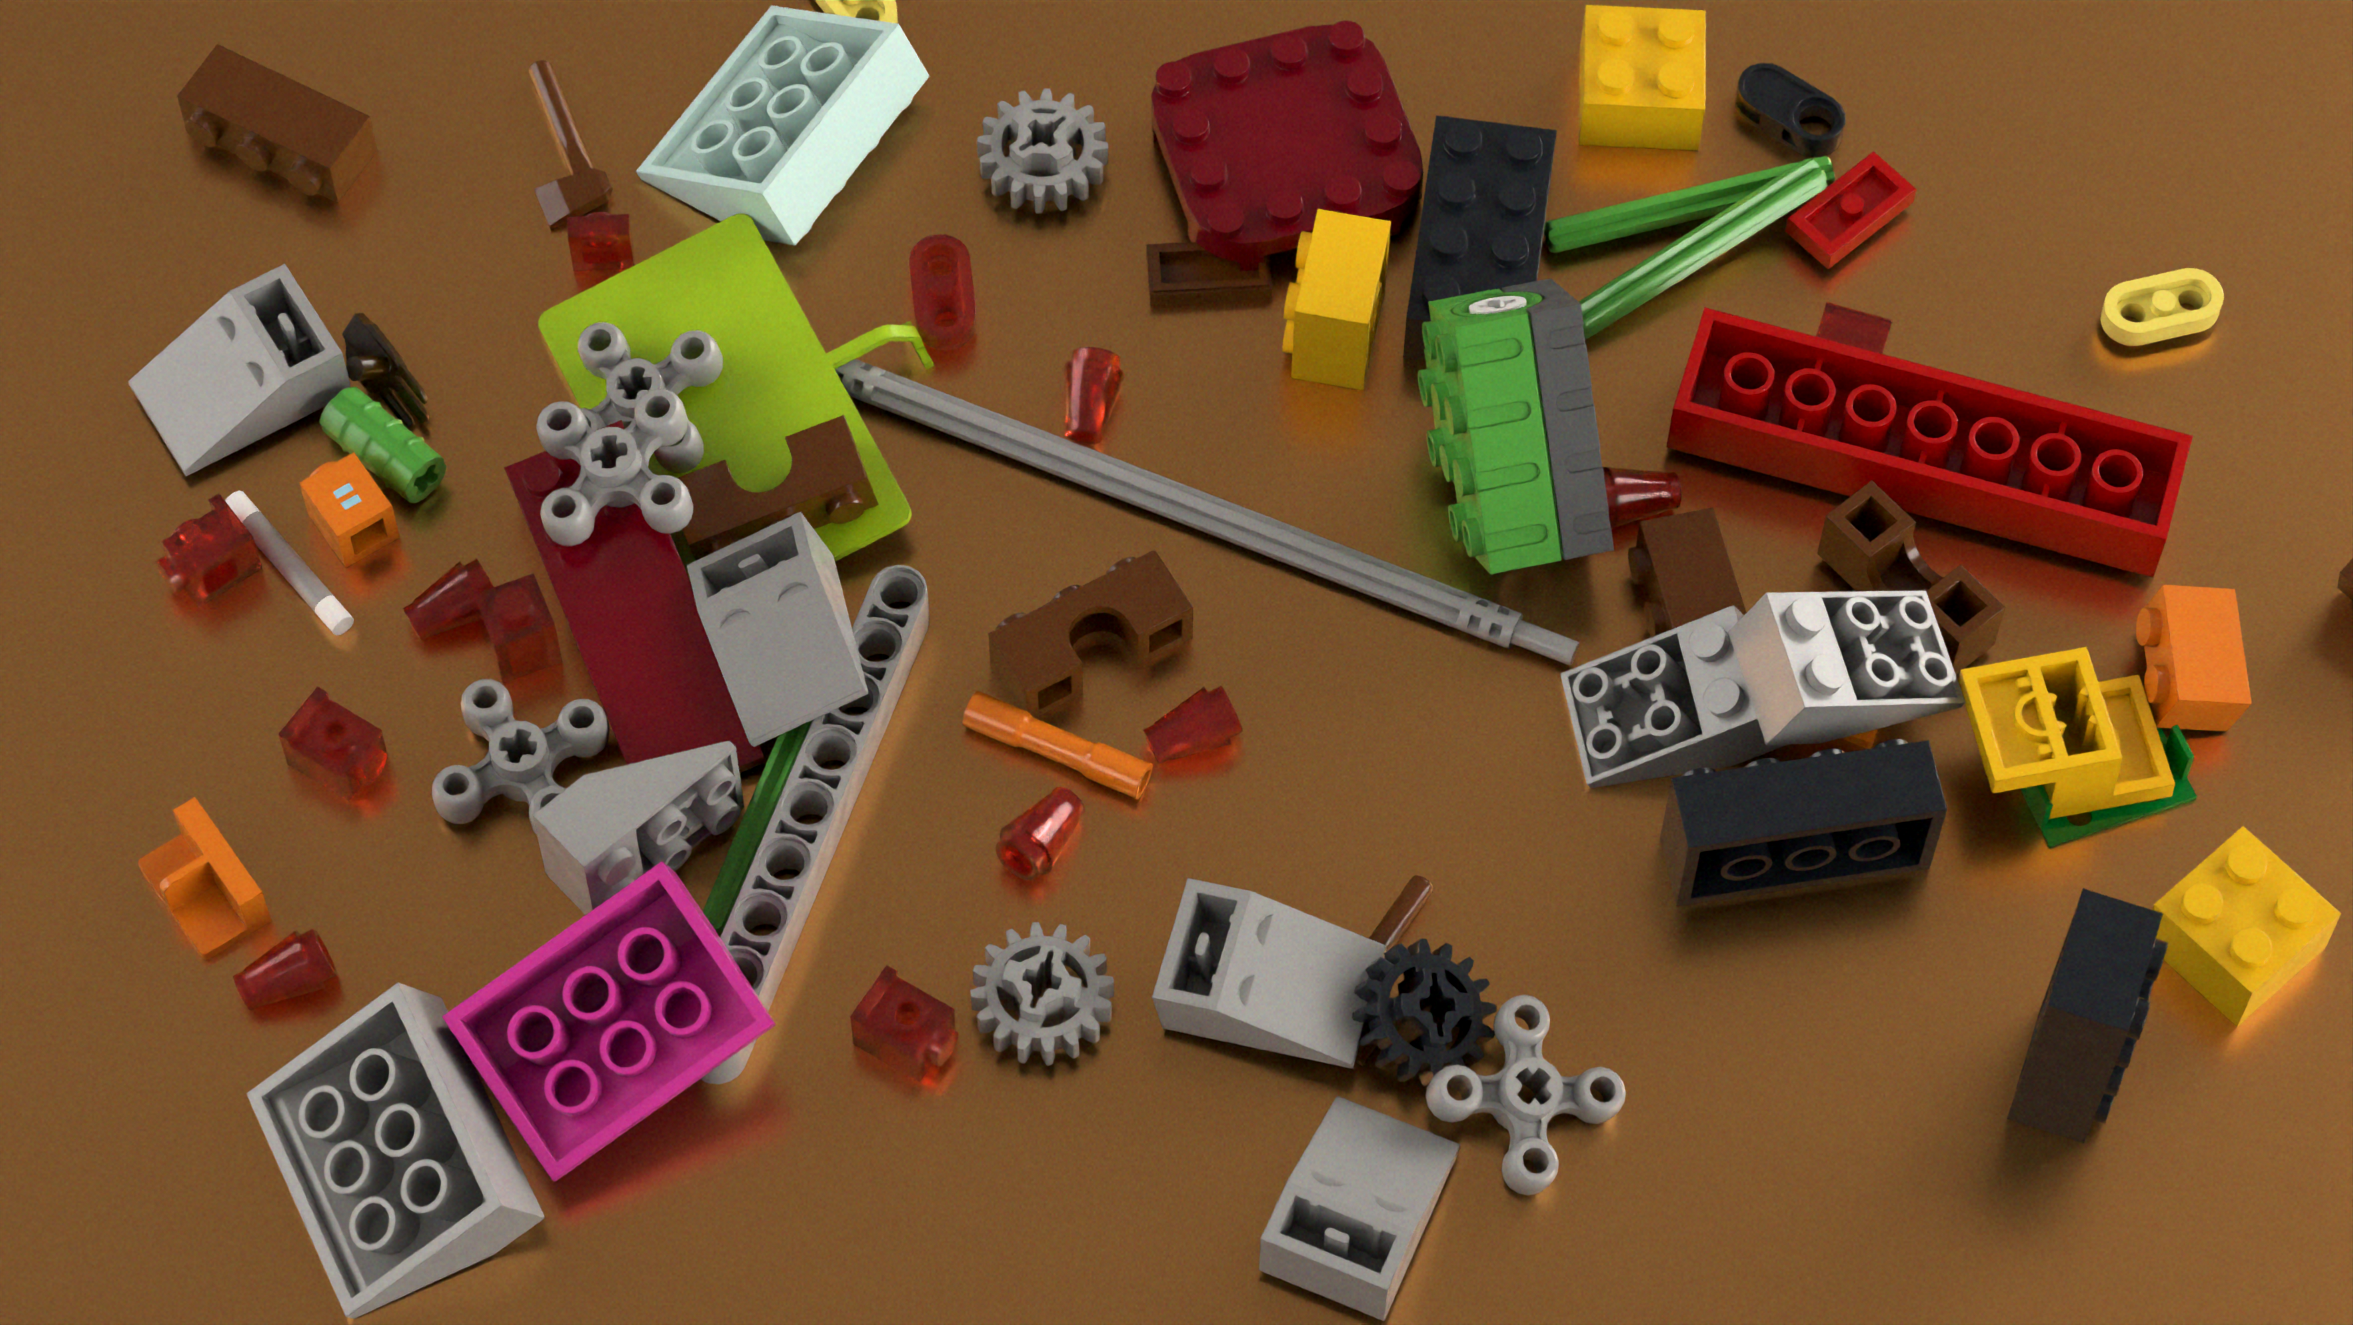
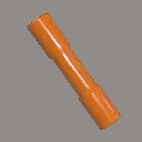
[962,691,1153,799]

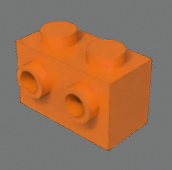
[2136,585,2252,732]

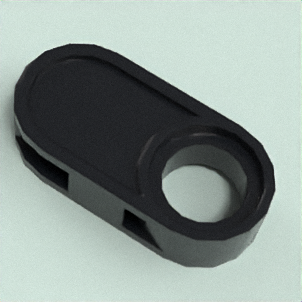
[1735,63,1845,157]

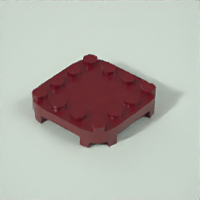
[1151,21,1423,271]

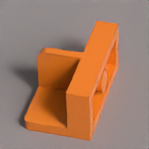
[138,797,272,960]

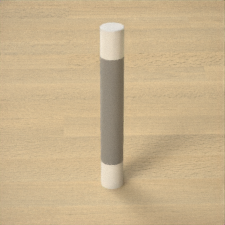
[223,491,354,635]

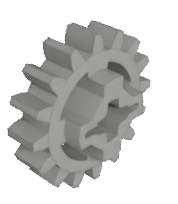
[977,88,1108,213]
[970,922,1114,1065]

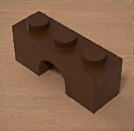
[678,415,879,560]
[1817,480,2005,674]
[989,549,1193,718]

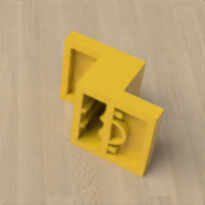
[1958,647,2175,819]

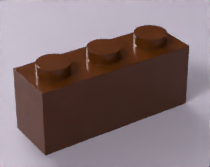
[177,44,377,203]

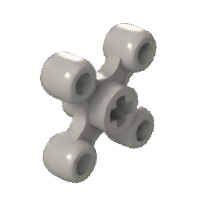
[578,322,723,473]
[536,389,693,546]
[431,679,610,835]
[1426,995,1626,1195]

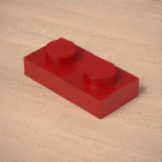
[1785,151,1917,269]

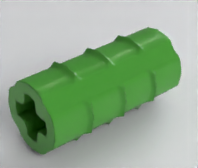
[319,387,447,503]

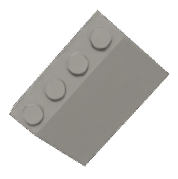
[247,983,545,1319]

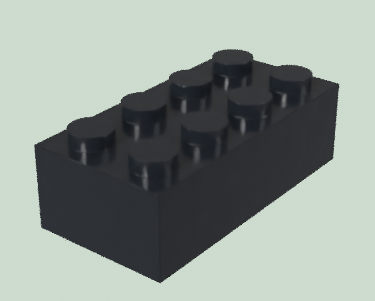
[1403,115,1557,361]
[1660,739,1947,906]
[2007,888,2168,1143]

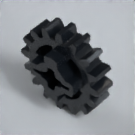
[1352,939,1497,1086]

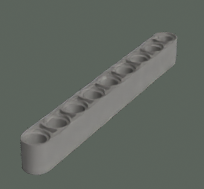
[701,565,930,1084]

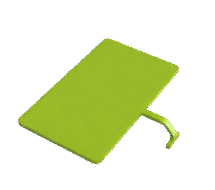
[538,213,934,582]

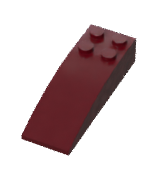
[504,420,766,773]

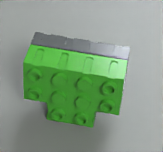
[1418,278,1614,574]

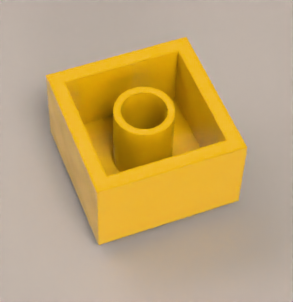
[1578,5,1706,151]
[1282,209,1391,391]
[2152,826,2341,1027]

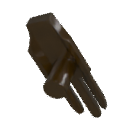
[342,313,429,426]

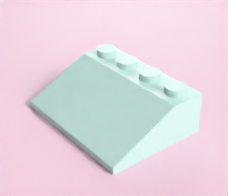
[636,5,929,246]

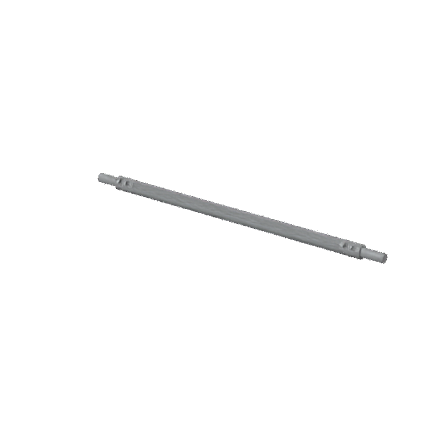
[835,359,1580,666]

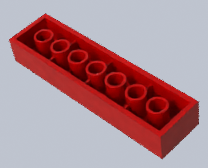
[1666,307,2193,578]

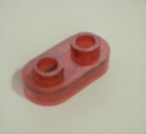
[909,234,977,350]

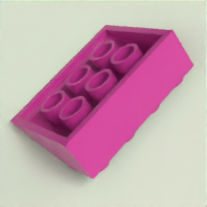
[442,861,776,1182]

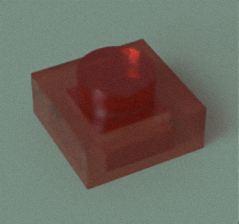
[567,212,634,271]

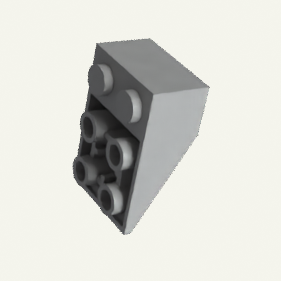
[128,264,351,476]
[687,512,869,747]
[1728,591,1966,745]
[1560,605,1789,788]
[533,741,744,915]
[1152,878,1387,1069]
[1259,1096,1461,1321]

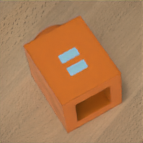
[299,452,400,568]

